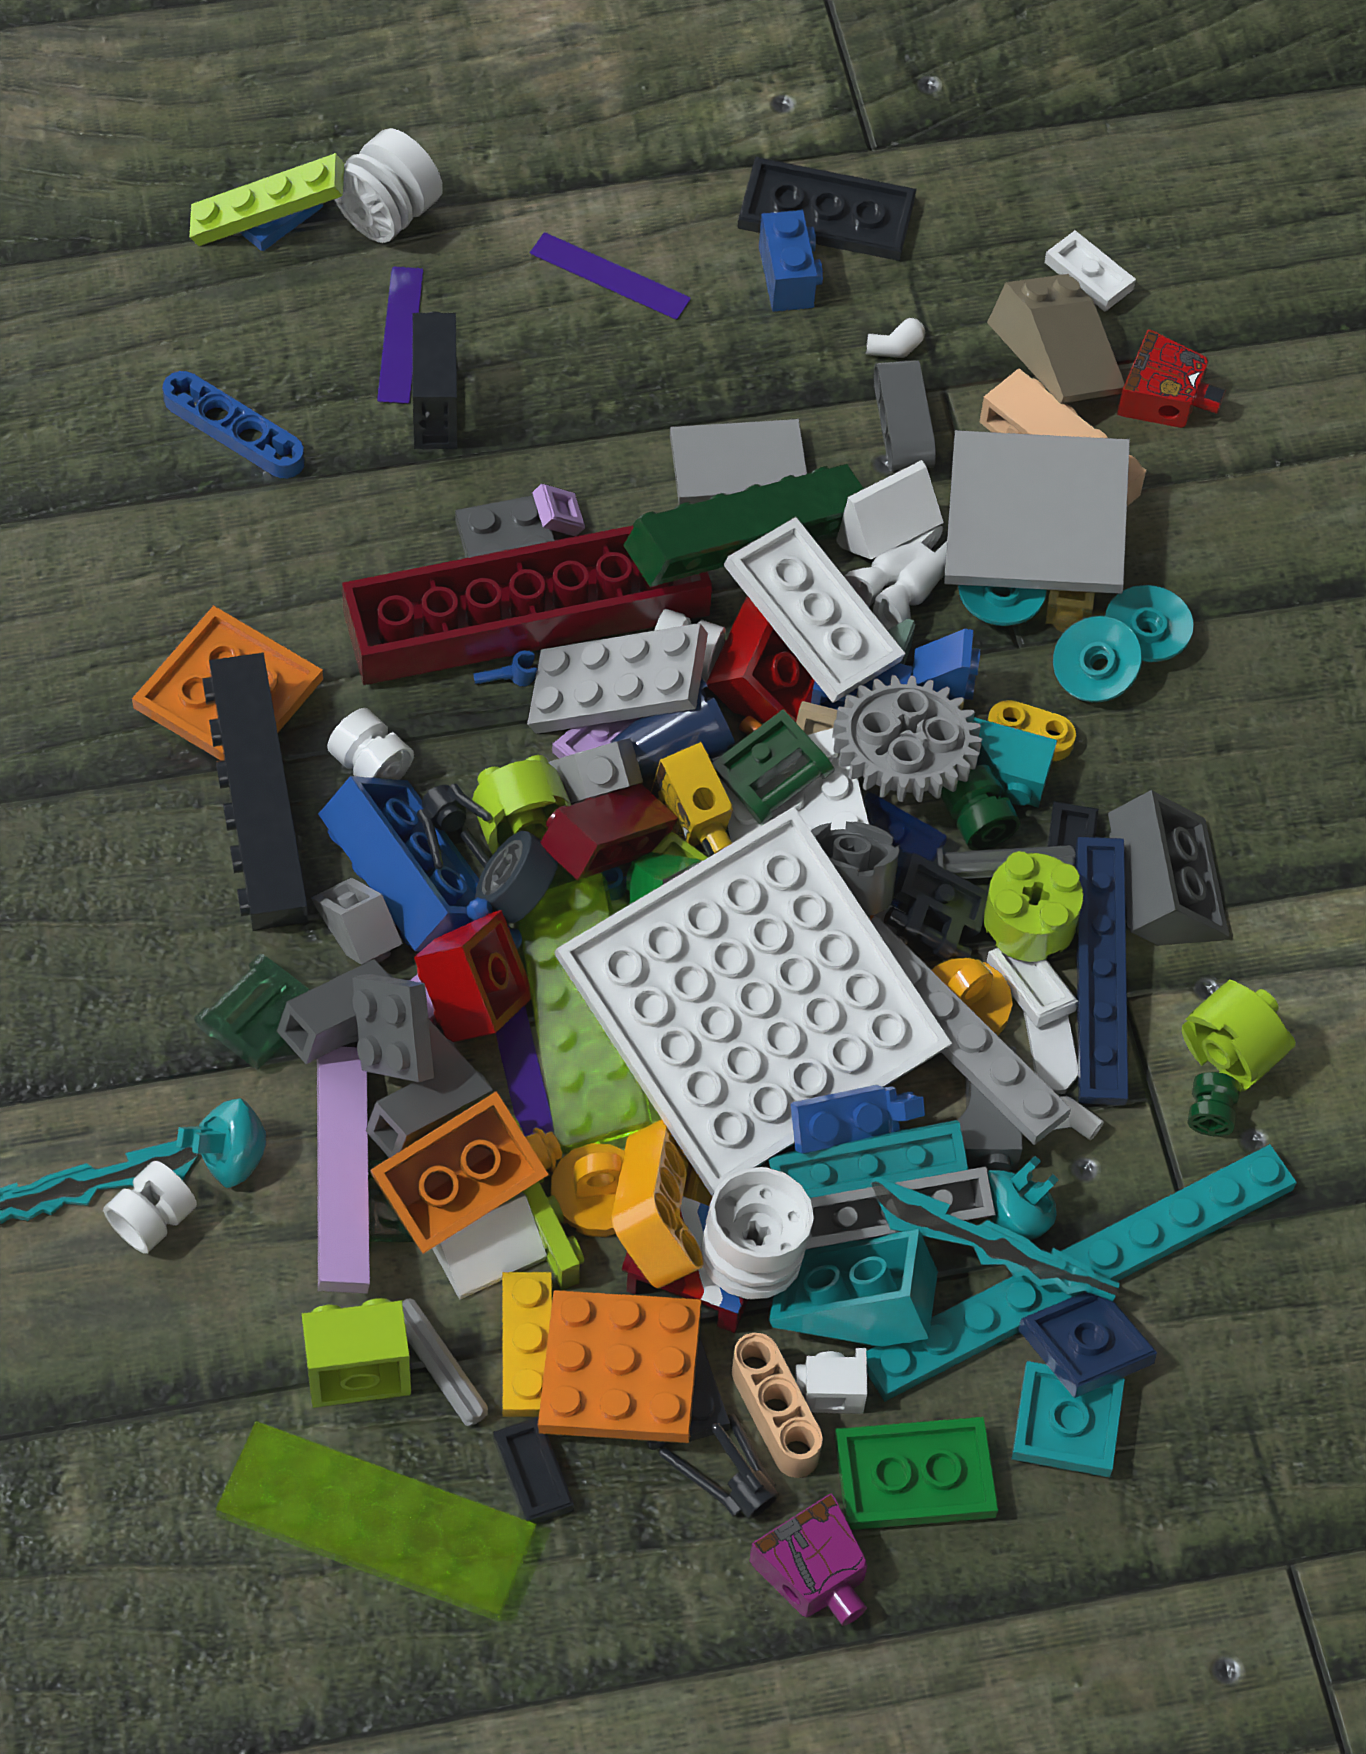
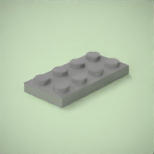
[527,623,708,734]

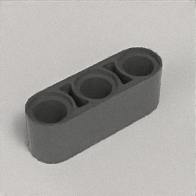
[874,360,935,471]

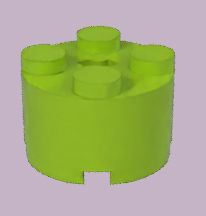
[472,755,571,854]
[984,851,1083,962]
[1182,980,1296,1091]

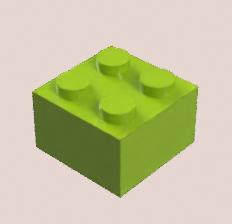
[301,1298,411,1408]

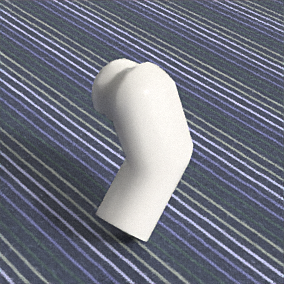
[866,318,925,358]

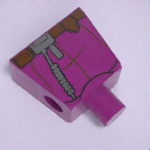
[749,1493,867,1626]

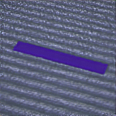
[530,232,691,319]
[377,266,423,403]
[496,1005,556,1137]

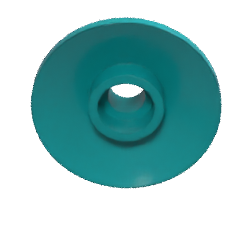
[958,585,1047,626]
[1105,585,1194,662]
[1053,616,1142,702]

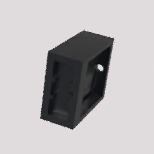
[412,311,457,449]

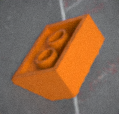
[370,1091,549,1254]

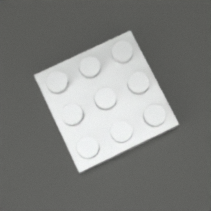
[719,728,869,843]

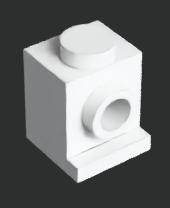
[794,1348,867,1414]

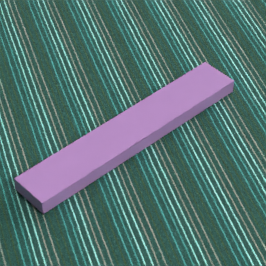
[317,1047,370,1294]

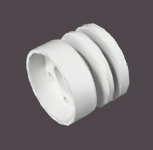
[334,128,442,243]
[700,1167,814,1299]

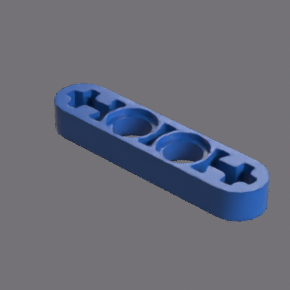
[162,371,305,479]

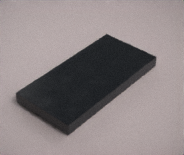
[737,157,917,261]

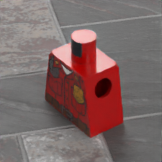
[1117,329,1226,428]

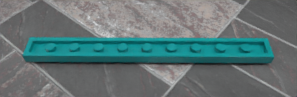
[866,1144,1296,1402]

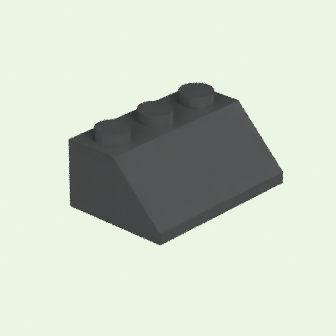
[1108,790,1230,946]

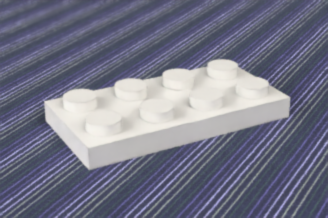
[724,517,905,703]

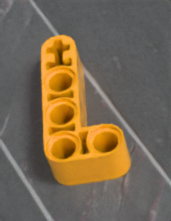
[612,1119,704,1288]

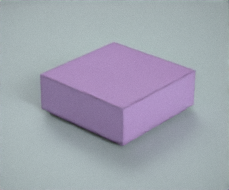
[532,484,585,536]

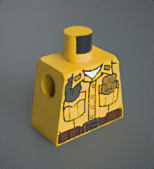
[651,742,733,857]

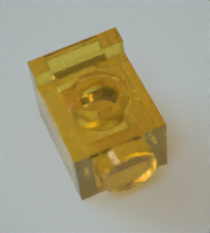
[1046,590,1095,633]

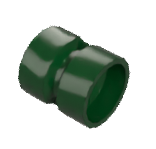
[941,765,1021,851]

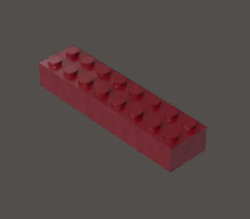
[342,525,712,685]

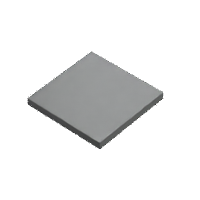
[944,430,1130,593]

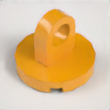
[931,958,1013,1036]
[551,1143,625,1237]

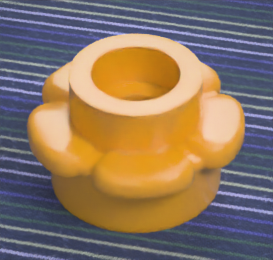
[526,1127,562,1173]

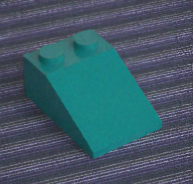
[769,1229,938,1347]

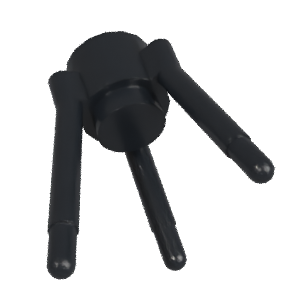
[417,784,492,870]
[659,1413,780,1520]

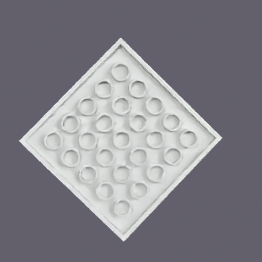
[554,807,952,1195]

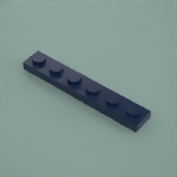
[1076,837,1128,1105]

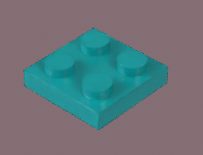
[1011,1361,1125,1477]

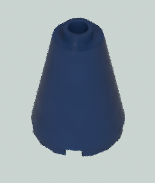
[610,676,735,779]

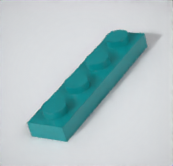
[768,1120,968,1198]

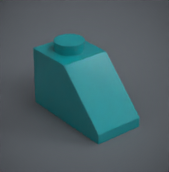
[973,717,1057,808]

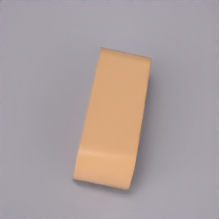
[732,1332,823,1478]

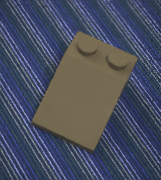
[987,274,1125,404]

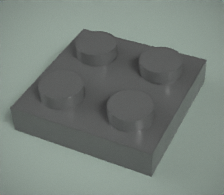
[455,495,554,558]
[352,973,434,1082]

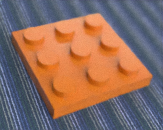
[132,605,323,761]
[538,1290,702,1443]

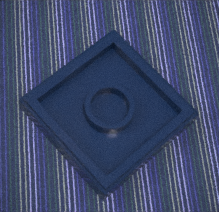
[1018,1286,1157,1398]

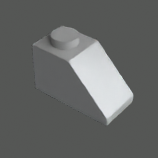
[549,738,643,803]
[311,878,402,965]

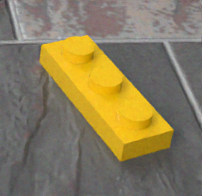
[502,1272,552,1417]

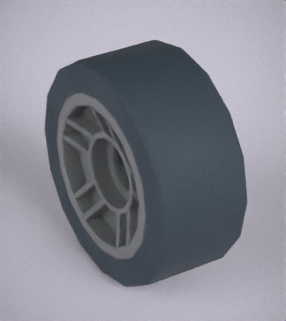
[475,831,558,923]

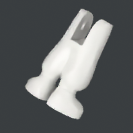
[844,525,947,630]

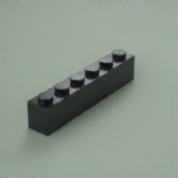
[202,652,308,931]

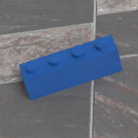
[318,776,479,951]

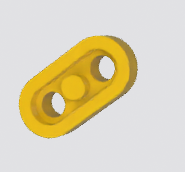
[987,700,1076,761]

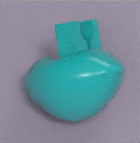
[176,1098,266,1189]
[987,1156,1059,1241]

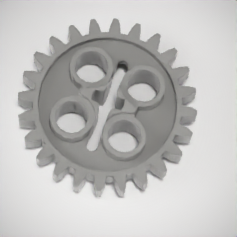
[832,675,982,802]

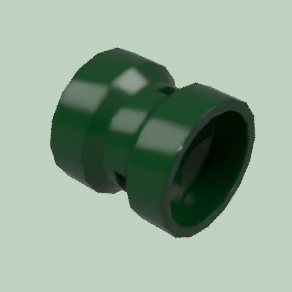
[1187,1072,1241,1136]

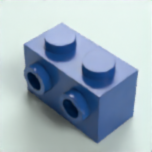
[759,210,823,312]

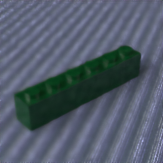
[623,464,864,587]

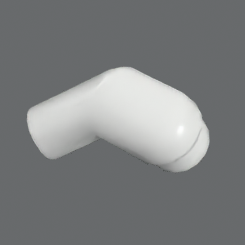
[1054,1096,1104,1140]

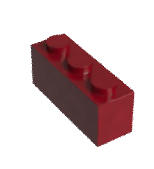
[540,783,678,880]

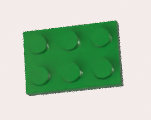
[834,1417,998,1530]

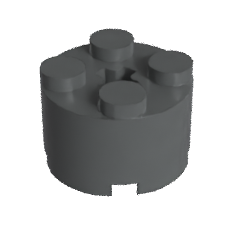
[811,821,899,920]

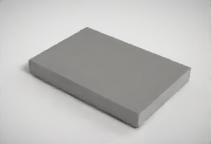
[670,419,807,505]

